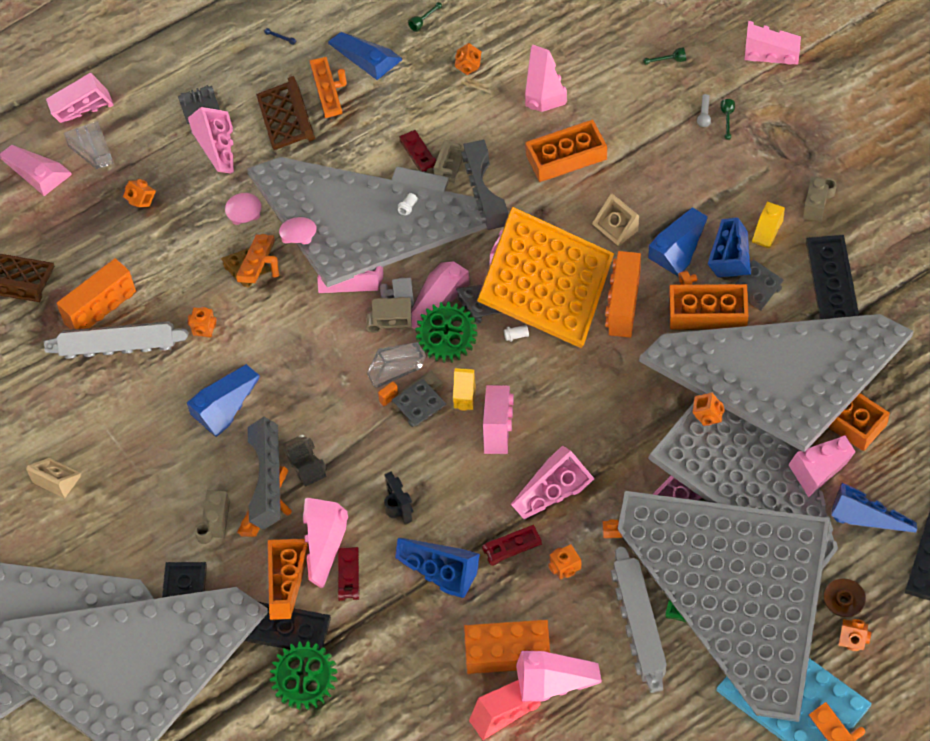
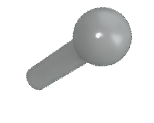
[697,94,711,127]

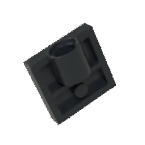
[384,471,413,525]

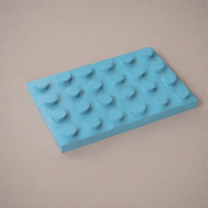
[716,658,871,741]

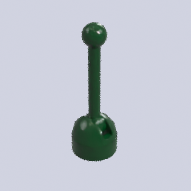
[408,2,442,32]
[643,47,686,65]
[720,99,735,140]

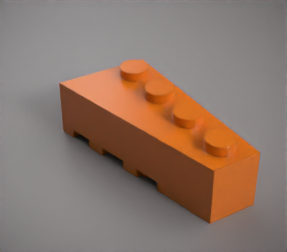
[268,539,309,620]

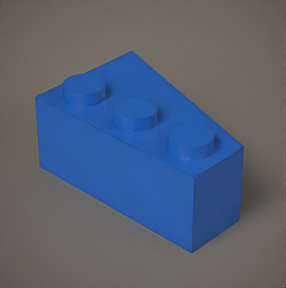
[708,218,751,278]

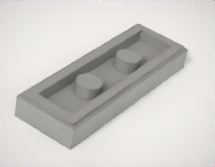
[391,167,449,191]

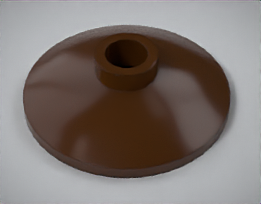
[824,578,866,617]

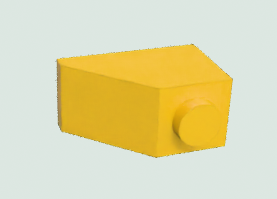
[752,201,785,249]
[453,368,476,411]

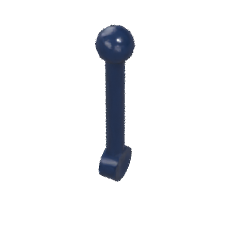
[264,28,296,45]

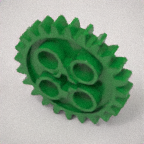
[415,302,478,363]
[269,641,338,710]

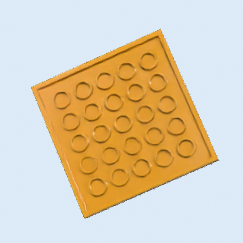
[477,207,614,348]

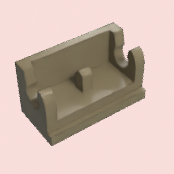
[434,139,463,183]

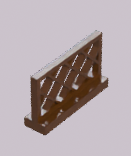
[256,76,316,151]
[0,254,55,303]

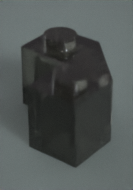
[282,434,327,487]

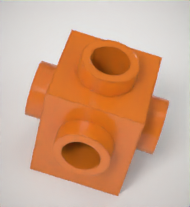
[454,43,482,75]
[123,179,156,207]
[188,307,217,337]
[692,393,724,426]
[548,544,581,580]
[839,619,871,651]

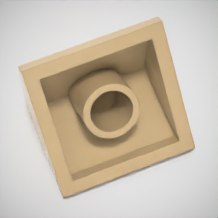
[592,194,639,246]
[26,458,81,499]

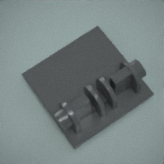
[178,85,220,124]
[736,259,784,311]
[456,285,502,324]
[392,378,447,427]

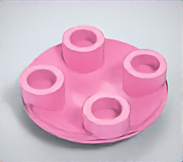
[225,193,261,225]
[279,217,317,244]

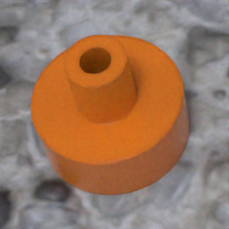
[678,270,697,285]

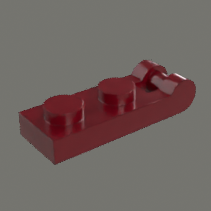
[399,130,437,172]
[482,524,542,566]
[338,547,360,601]

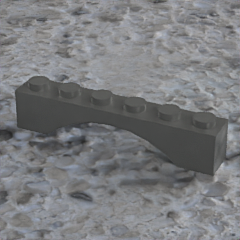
[461,140,508,230]
[248,417,281,530]

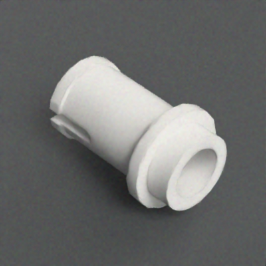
[398,193,418,216]
[504,325,529,342]

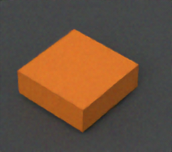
[378,381,398,406]

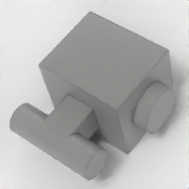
[380,277,414,307]

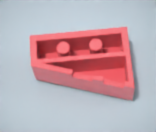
[469,680,541,740]

